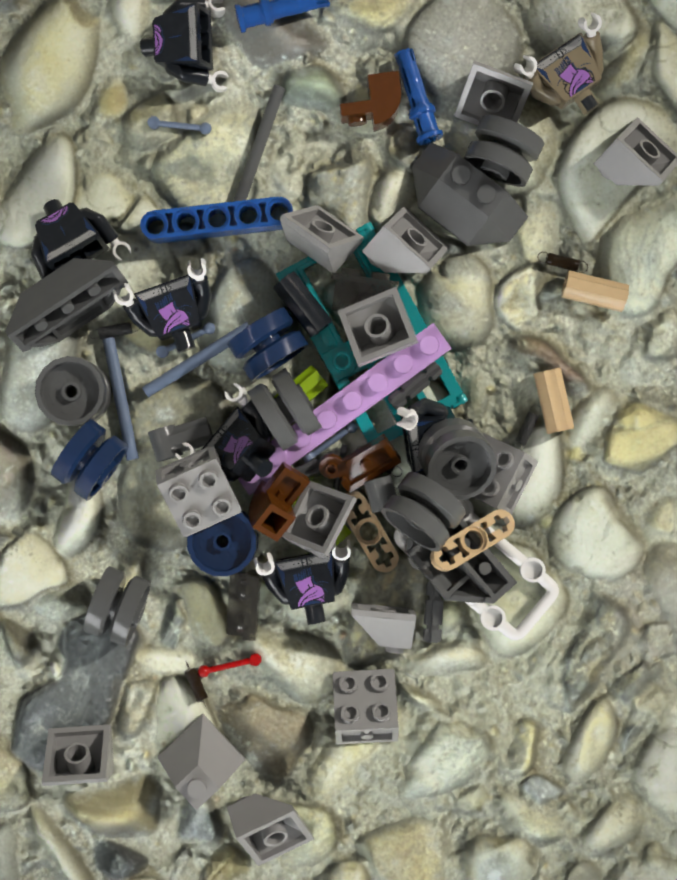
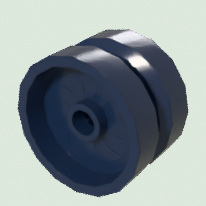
[227,307,309,382]
[51,419,129,501]
[187,511,259,576]

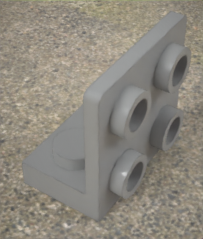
[474,433,538,515]
[155,445,242,537]
[333,669,399,745]

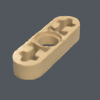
[345,491,399,572]
[430,509,515,572]

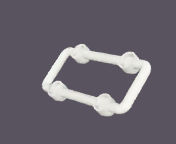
[394,499,559,640]

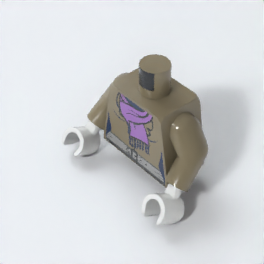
[513,12,603,115]

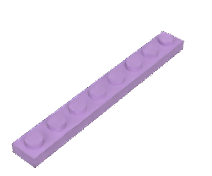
[238,323,452,495]

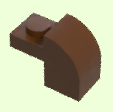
[340,71,401,132]
[248,462,310,542]

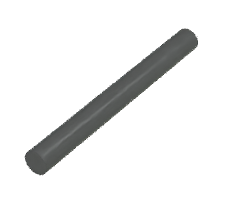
[233,85,285,201]

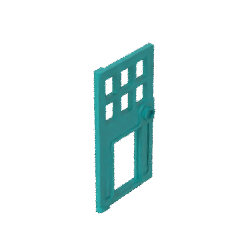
[276,222,468,443]

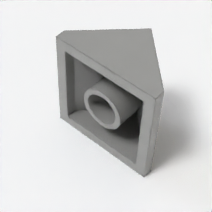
[454,61,533,125]
[280,205,364,274]
[338,287,418,367]
[282,481,357,559]
[42,724,114,786]

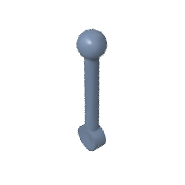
[147,116,212,135]
[156,322,215,358]
[302,421,358,463]

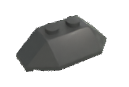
[412,142,528,246]
[5,258,128,352]
[405,519,517,604]

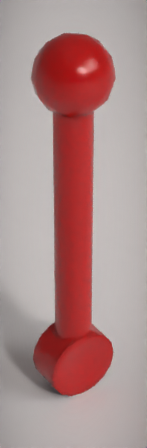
[198,653,262,677]

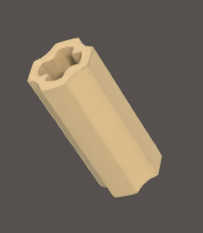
[561,270,629,312]
[534,367,574,434]

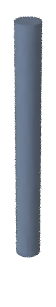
[142,322,249,398]
[102,337,139,461]

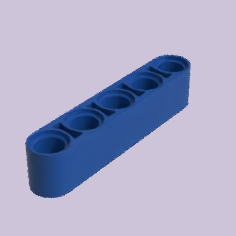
[140,197,293,244]

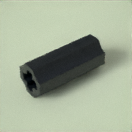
[273,271,333,338]

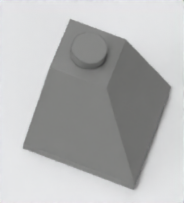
[594,117,677,186]
[362,206,449,273]
[351,603,416,654]
[158,714,245,810]
[227,793,314,866]

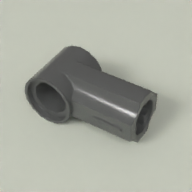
[148,417,213,462]
[363,475,397,513]

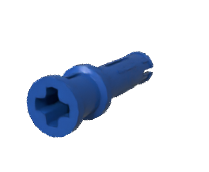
[234,0,330,33]
[394,48,444,145]

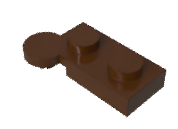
[319,434,401,493]

